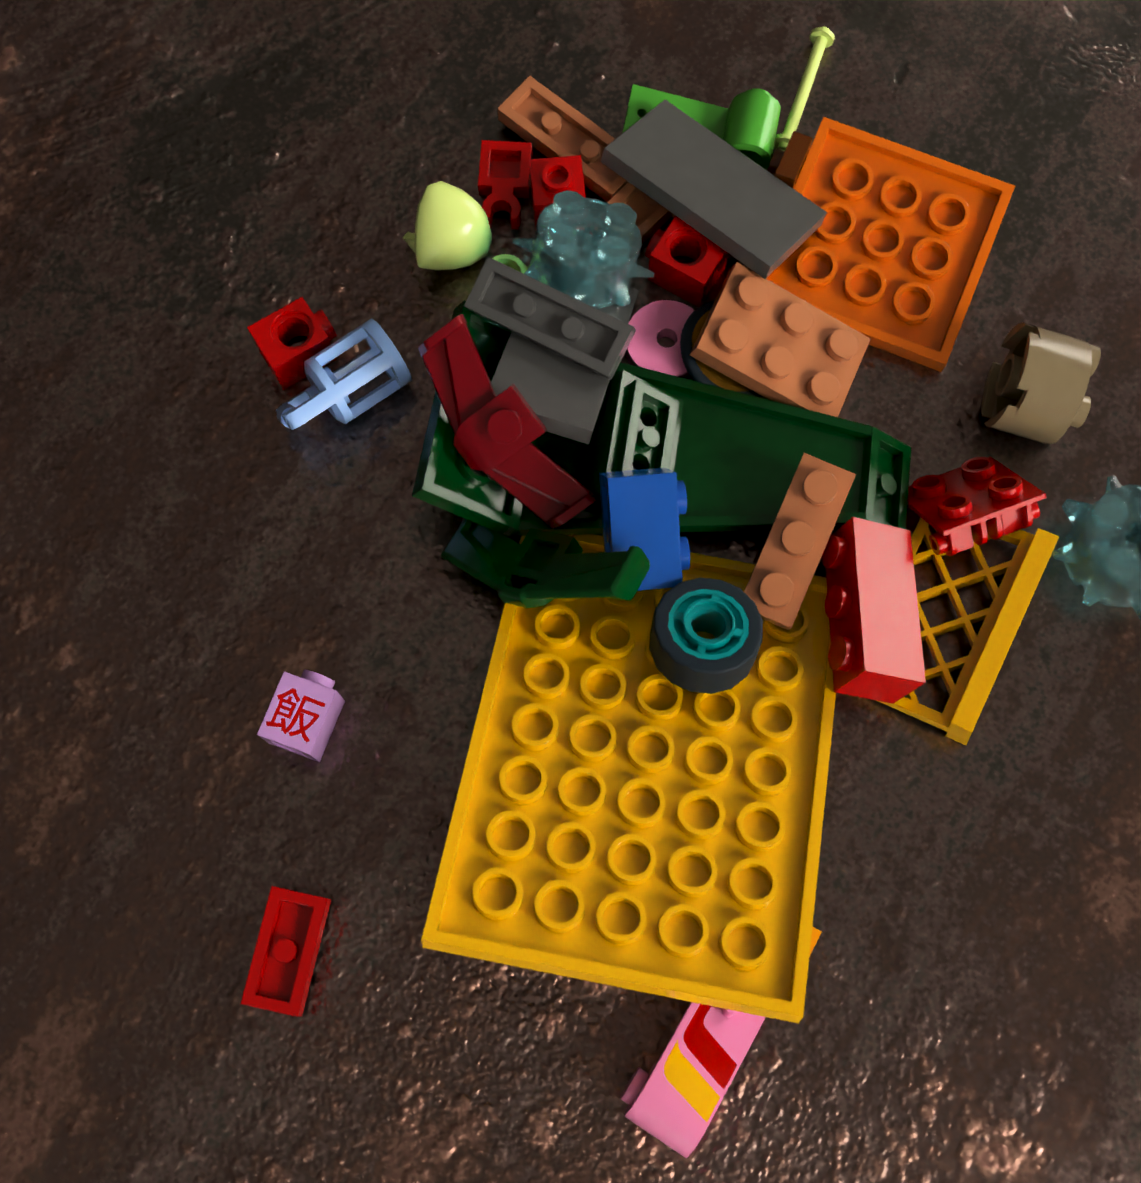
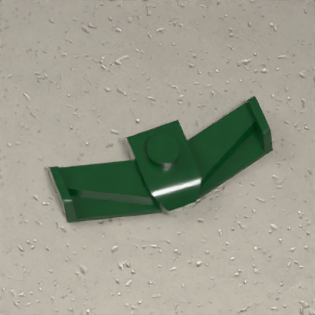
[441,518,650,608]

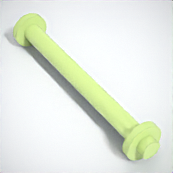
[774,26,835,150]

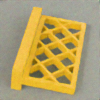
[876,517,1059,745]

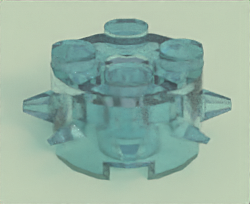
[513,190,654,310]
[1053,475,1141,620]

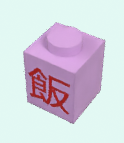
[257,669,345,763]

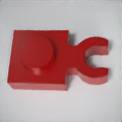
[478,140,533,229]

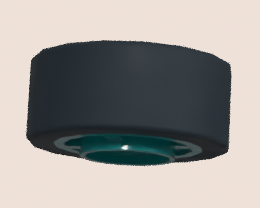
[649,578,763,694]

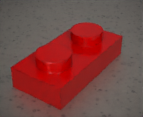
[240,886,331,1017]

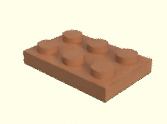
[690,262,871,417]

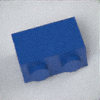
[599,467,690,591]

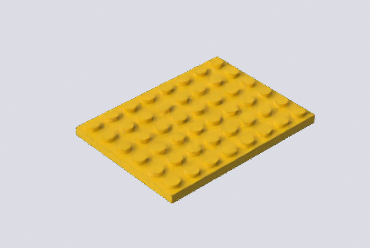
[421,534,836,1024]

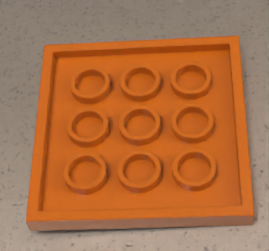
[766,117,1015,372]

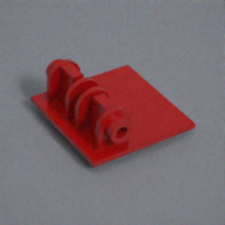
[907,456,1046,557]

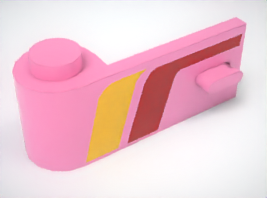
[620,1002,766,1158]

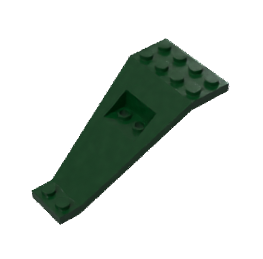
[412,300,912,536]

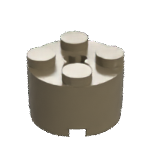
[981,322,1101,445]

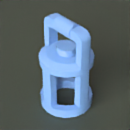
[276,318,412,430]

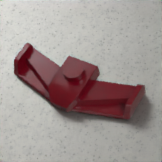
[418,314,597,529]

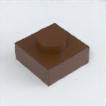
[767,131,813,188]

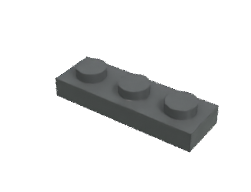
[464,257,636,380]

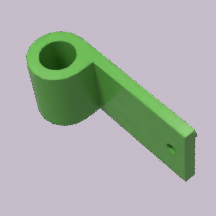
[622,84,781,169]

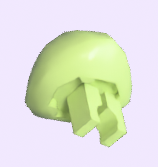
[403,181,492,270]

